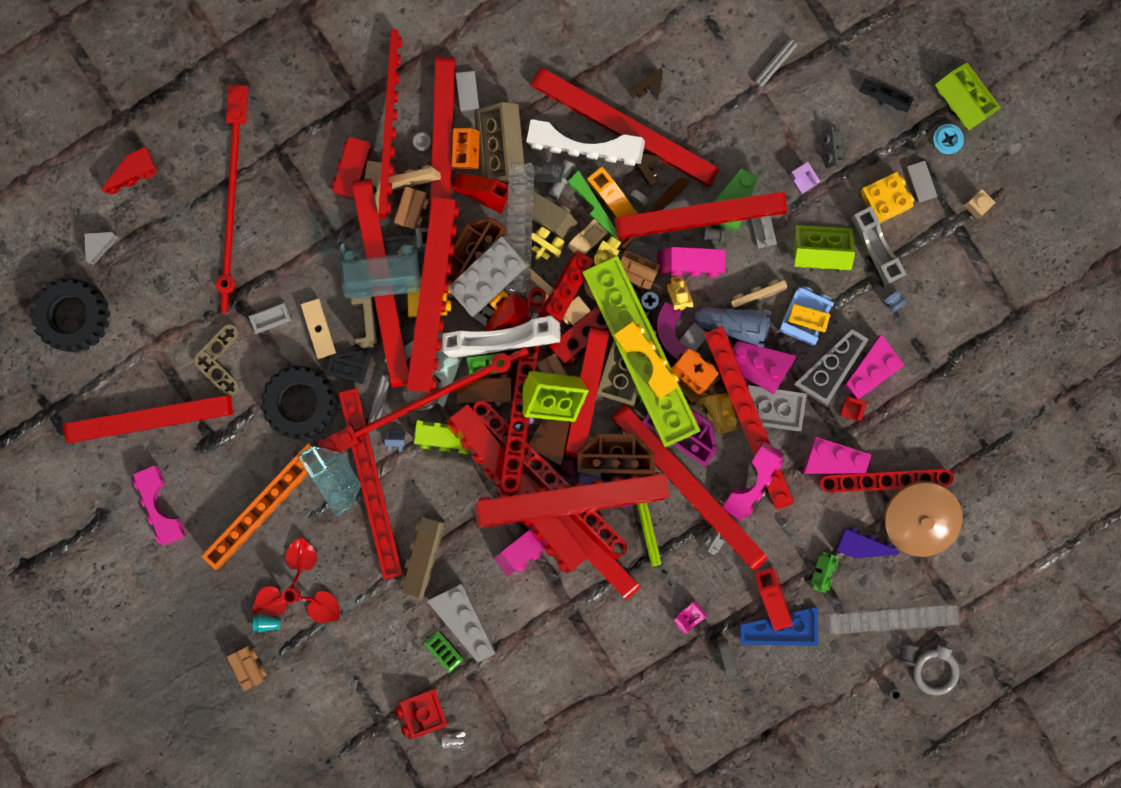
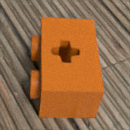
[452,128,480,169]
[671,348,719,395]

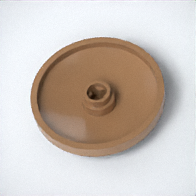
[884,481,963,557]

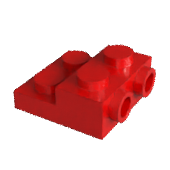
[394,689,448,739]

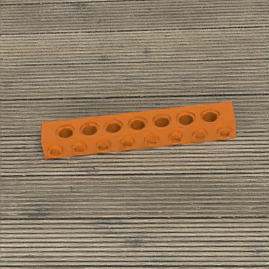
[201,443,324,570]

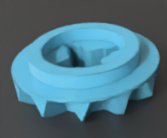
[933,124,964,155]

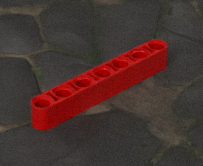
[565,327,610,458]
[818,469,954,493]

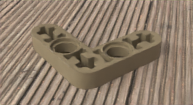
[194,324,240,396]

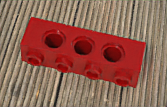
[537,250,594,323]
[550,306,608,365]

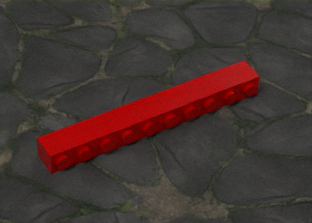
[407,197,460,393]
[446,404,588,574]
[474,472,670,528]

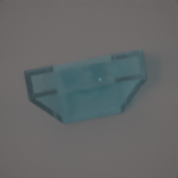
[298,446,361,518]

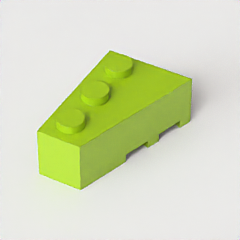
[414,420,470,454]

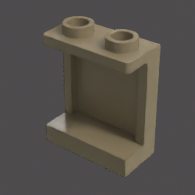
[351,295,378,348]

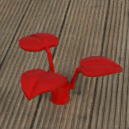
[251,537,340,623]

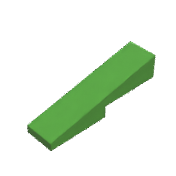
[568,170,618,240]

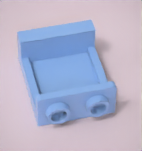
[778,286,834,346]

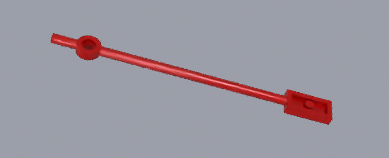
[216,85,249,313]
[317,347,529,459]

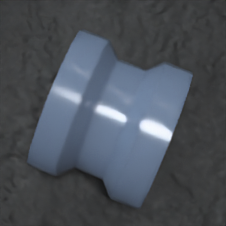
[883,289,908,313]

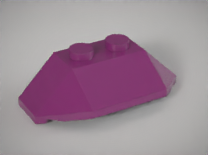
[642,407,717,467]

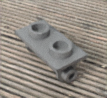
[751,216,777,249]
[700,527,725,555]

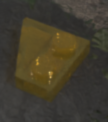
[698,393,739,434]

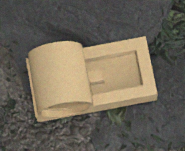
[567,219,608,255]

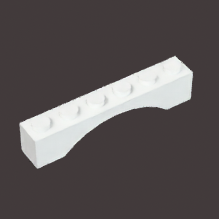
[526,119,645,166]
[443,316,560,359]

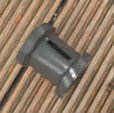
[703,226,725,244]
[898,643,919,666]

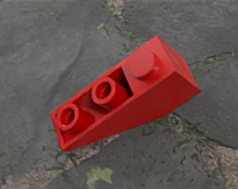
[101,147,159,195]
[451,173,513,214]
[482,294,529,332]
[755,568,793,631]

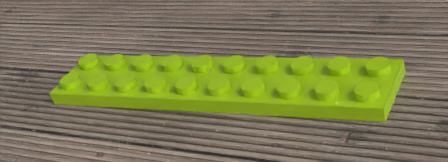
[583,256,700,448]

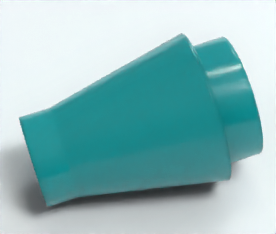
[253,613,281,633]

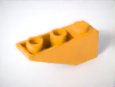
[587,167,638,218]

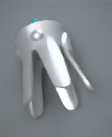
[437,730,467,751]

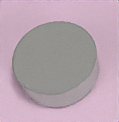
[412,132,432,152]
[629,190,648,207]

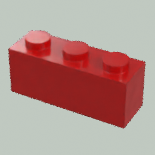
[331,137,373,200]

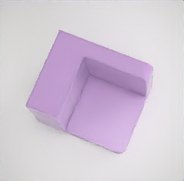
[790,162,820,194]

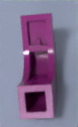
[656,302,702,363]

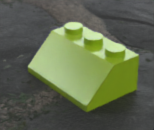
[935,62,1001,130]
[793,225,855,270]
[523,371,589,422]

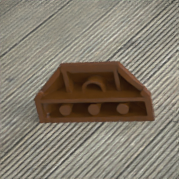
[449,217,508,283]
[577,434,655,474]

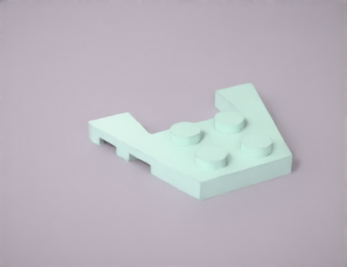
[385,332,462,407]

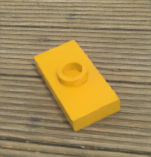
[788,303,830,333]

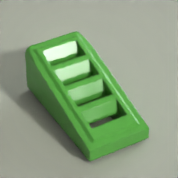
[424,631,464,673]

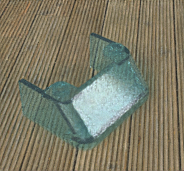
[340,236,421,299]

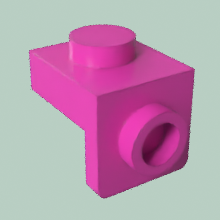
[674,600,707,634]

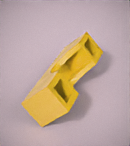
[614,322,680,400]

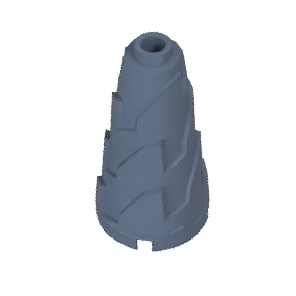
[695,307,771,348]

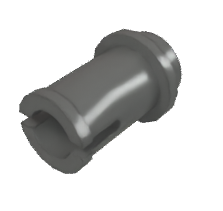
[885,685,903,702]

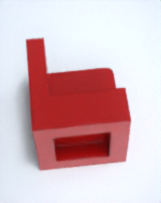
[840,397,867,421]

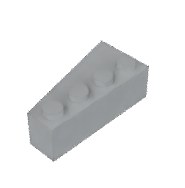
[794,329,869,407]
[427,583,496,662]

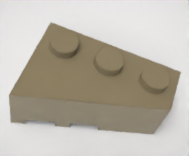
[511,185,578,243]

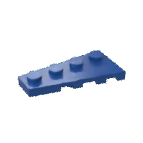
[740,607,818,646]

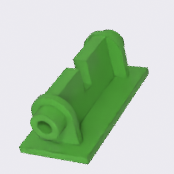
[810,552,838,593]

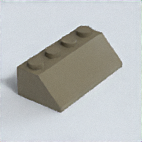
[476,102,525,184]
[597,331,657,407]
[400,516,445,599]

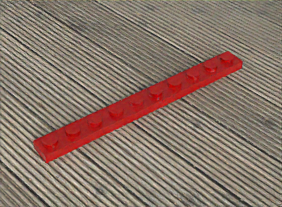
[378,29,402,219]
[704,325,795,510]
[339,388,403,579]

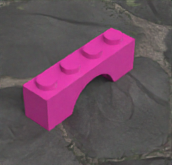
[722,441,784,521]
[133,466,187,546]

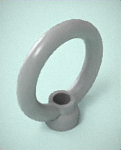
[913,644,959,695]

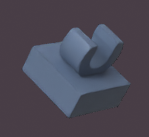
[385,430,406,452]

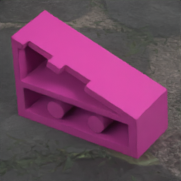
[657,247,725,278]
[843,334,904,399]
[733,341,797,394]
[802,437,871,474]
[493,529,545,576]

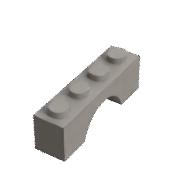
[851,206,907,286]

